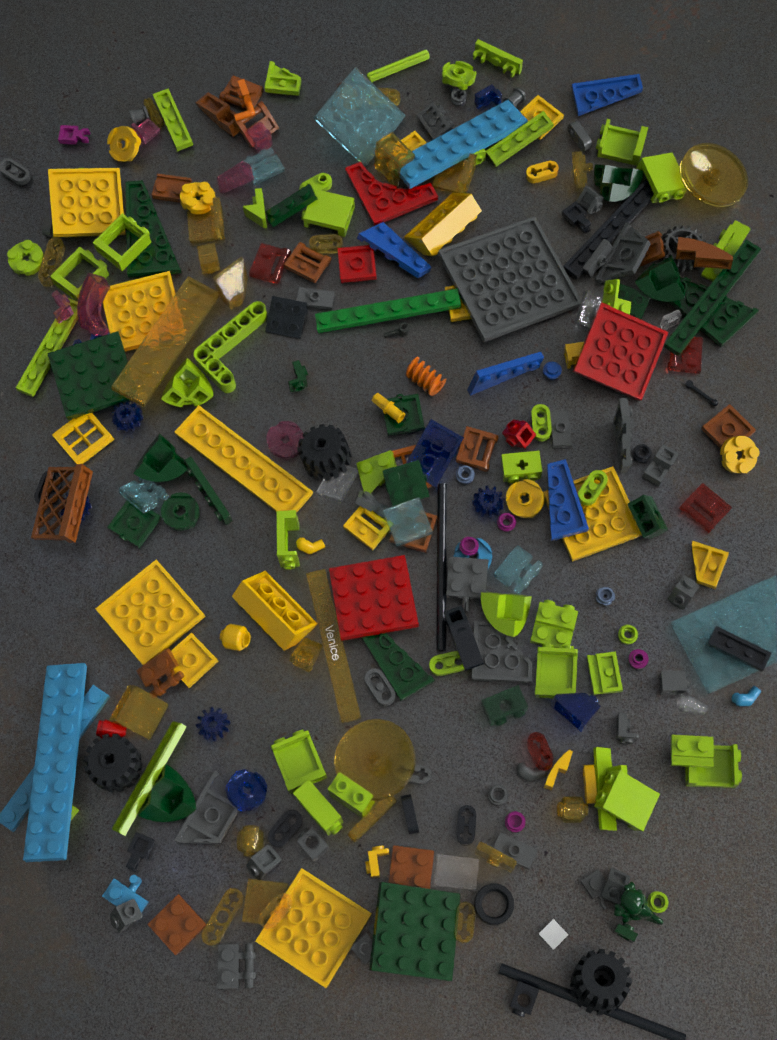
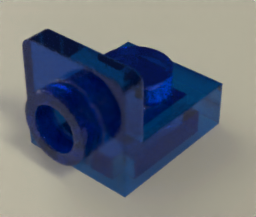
[474,84,502,109]

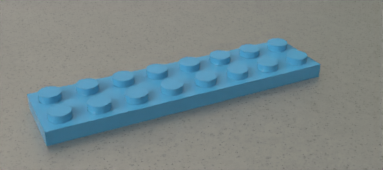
[391,100,528,189]

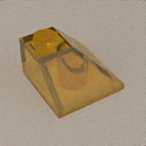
[213,257,248,310]

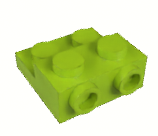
[530,600,578,648]

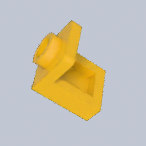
[365,846,389,879]

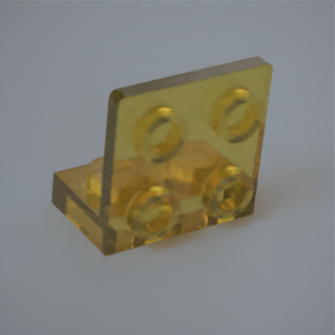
[374,132,415,186]
[433,153,477,193]
[187,197,225,243]
[110,685,168,739]

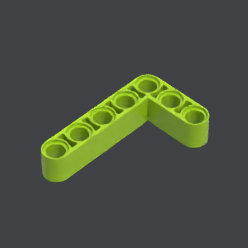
[193,301,268,393]

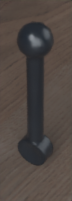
[685,380,718,406]

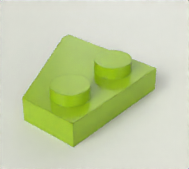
[265,61,301,96]
[356,450,397,494]

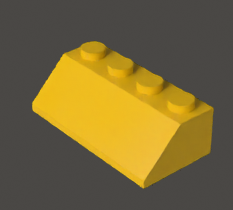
[404,193,482,256]
[232,570,318,651]

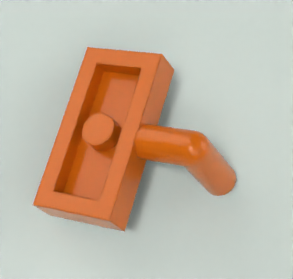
[234,79,255,121]

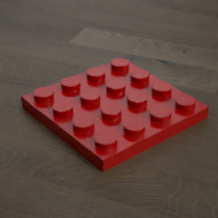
[572,302,669,401]
[329,555,419,641]

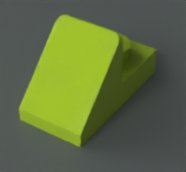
[243,188,267,228]

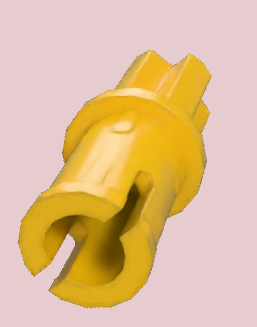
[371,393,406,423]

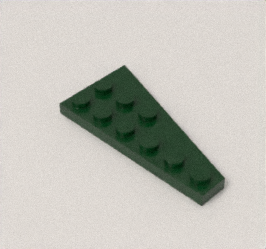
[125,180,182,278]
[642,263,759,347]

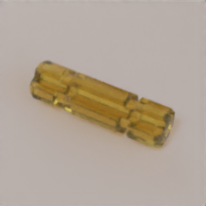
[143,97,164,128]

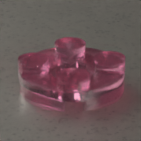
[266,421,304,458]

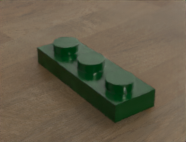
[265,183,318,227]

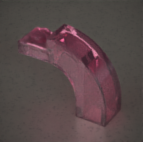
[77,273,110,336]

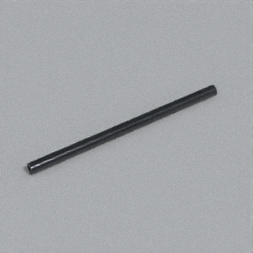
[436,483,447,652]
[498,963,686,1040]

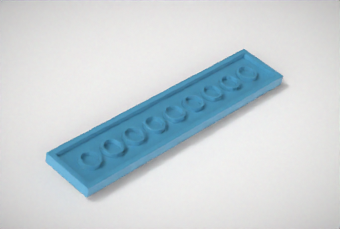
[23,663,87,862]

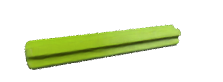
[367,49,430,83]

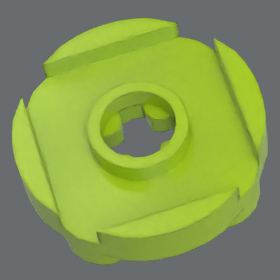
[442,61,476,90]
[7,240,45,276]

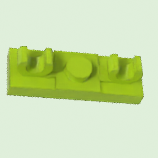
[473,39,523,77]

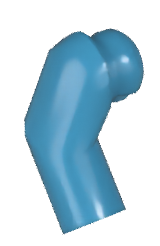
[731,686,761,707]

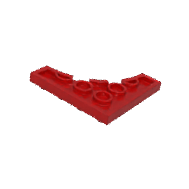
[345,162,438,226]

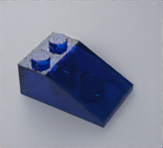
[406,419,464,487]

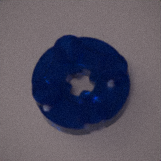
[225,769,267,812]

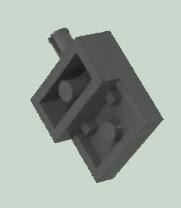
[446,556,488,612]

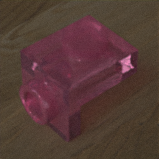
[131,118,161,144]
[247,122,273,154]
[51,290,74,323]

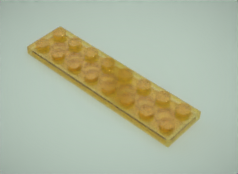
[111,276,220,407]

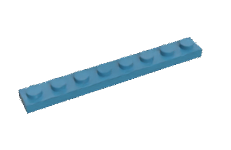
[0,685,110,832]

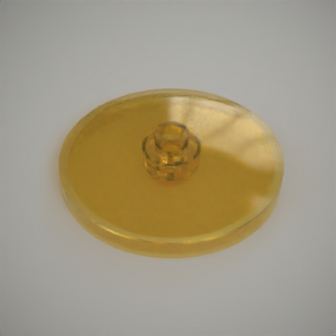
[680,143,748,207]
[334,719,416,801]

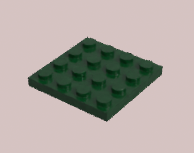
[47,331,139,420]
[369,882,461,981]

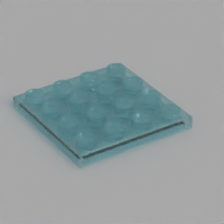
[313,67,406,167]

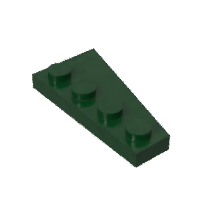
[361,633,435,701]

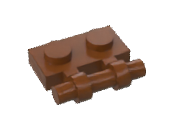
[136,649,184,699]

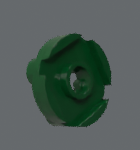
[161,492,200,531]

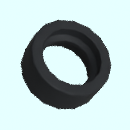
[474,883,514,925]

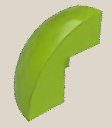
[161,358,213,407]
[481,592,532,637]

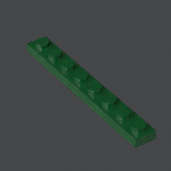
[664,239,761,357]

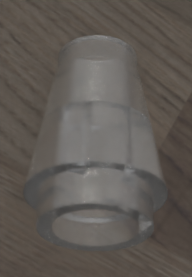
[676,693,708,716]

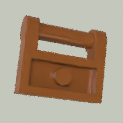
[219,75,264,111]
[233,101,279,148]
[284,242,332,283]
[456,426,499,472]

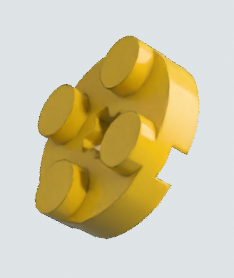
[107,126,141,162]
[180,182,215,215]
[720,436,760,474]
[506,479,545,518]

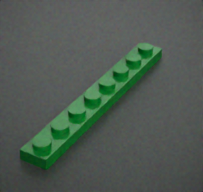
[315,289,461,333]

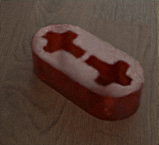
[527,732,554,771]

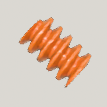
[406,356,447,396]

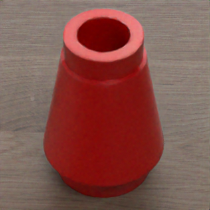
[96,719,127,739]

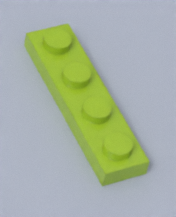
[153,88,193,151]
[486,111,554,167]

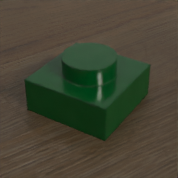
[613,922,638,943]

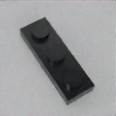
[707,626,772,672]

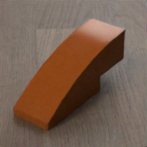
[196,92,246,137]
[676,237,733,269]

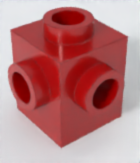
[502,419,536,449]

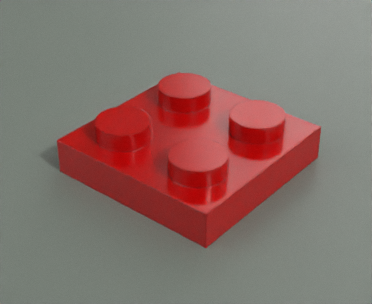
[338,245,377,283]

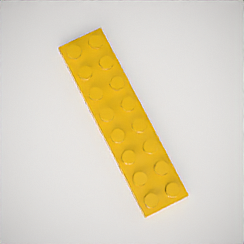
[174,405,313,512]

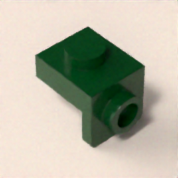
[288,360,308,392]

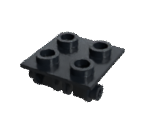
[265,296,308,339]

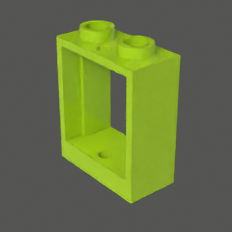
[93,213,151,271]
[50,247,109,303]
[293,779,344,836]

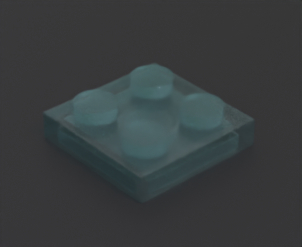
[383,497,433,547]

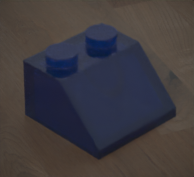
[551,693,601,732]

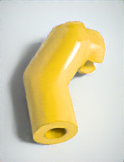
[296,537,325,554]

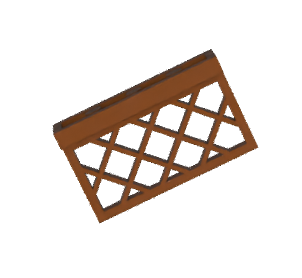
[31,464,93,543]

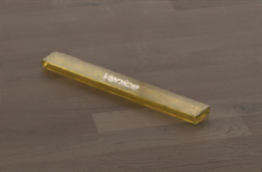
[306,569,361,723]

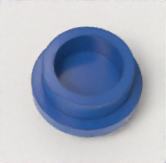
[543,361,562,380]

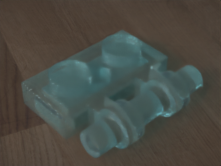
[240,148,285,186]
[119,477,169,513]
[493,545,543,594]

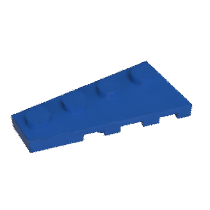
[571,74,643,116]

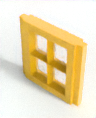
[52,413,115,464]

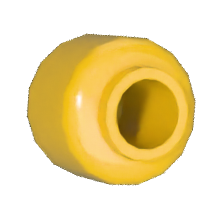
[220,624,251,651]

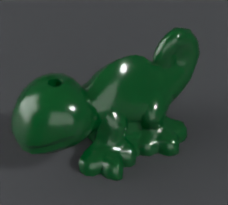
[614,882,664,925]

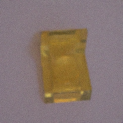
[289,637,323,672]

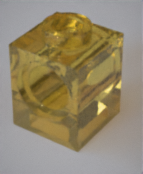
[197,243,221,274]

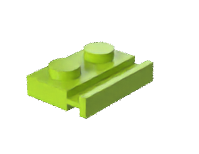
[586,651,623,696]
[671,735,714,768]

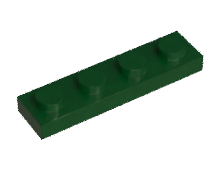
[185,456,233,525]

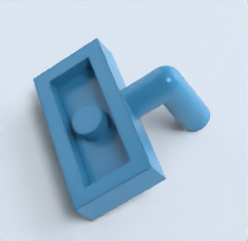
[102,875,149,913]

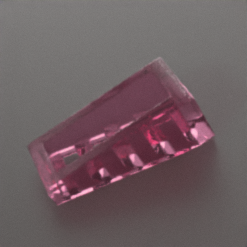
[217,161,254,193]

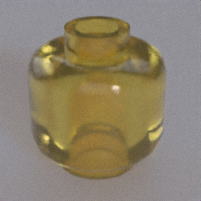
[557,796,588,824]
[237,825,264,857]

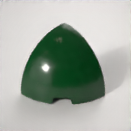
[594,164,644,202]
[635,256,685,302]
[133,434,187,482]
[138,764,196,822]

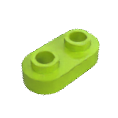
[299,173,332,191]
[531,404,552,441]
[578,470,608,506]
[429,651,465,676]

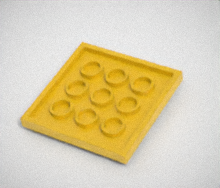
[48,168,126,237]
[100,271,186,351]
[543,466,642,562]
[95,559,206,665]
[255,868,372,989]

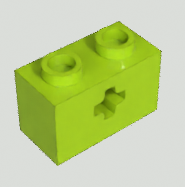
[501,451,542,484]

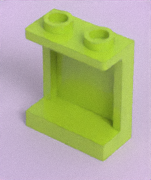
[596,119,648,166]
[636,152,689,203]
[301,189,355,237]
[277,510,300,570]
[535,644,578,700]
[271,730,327,794]
[685,744,742,788]
[594,770,660,831]
[328,772,375,819]

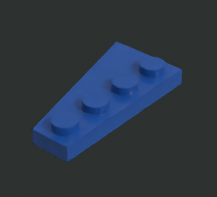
[357,222,432,278]
[467,352,544,396]
[547,459,589,541]

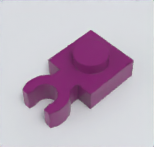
[58,125,91,145]

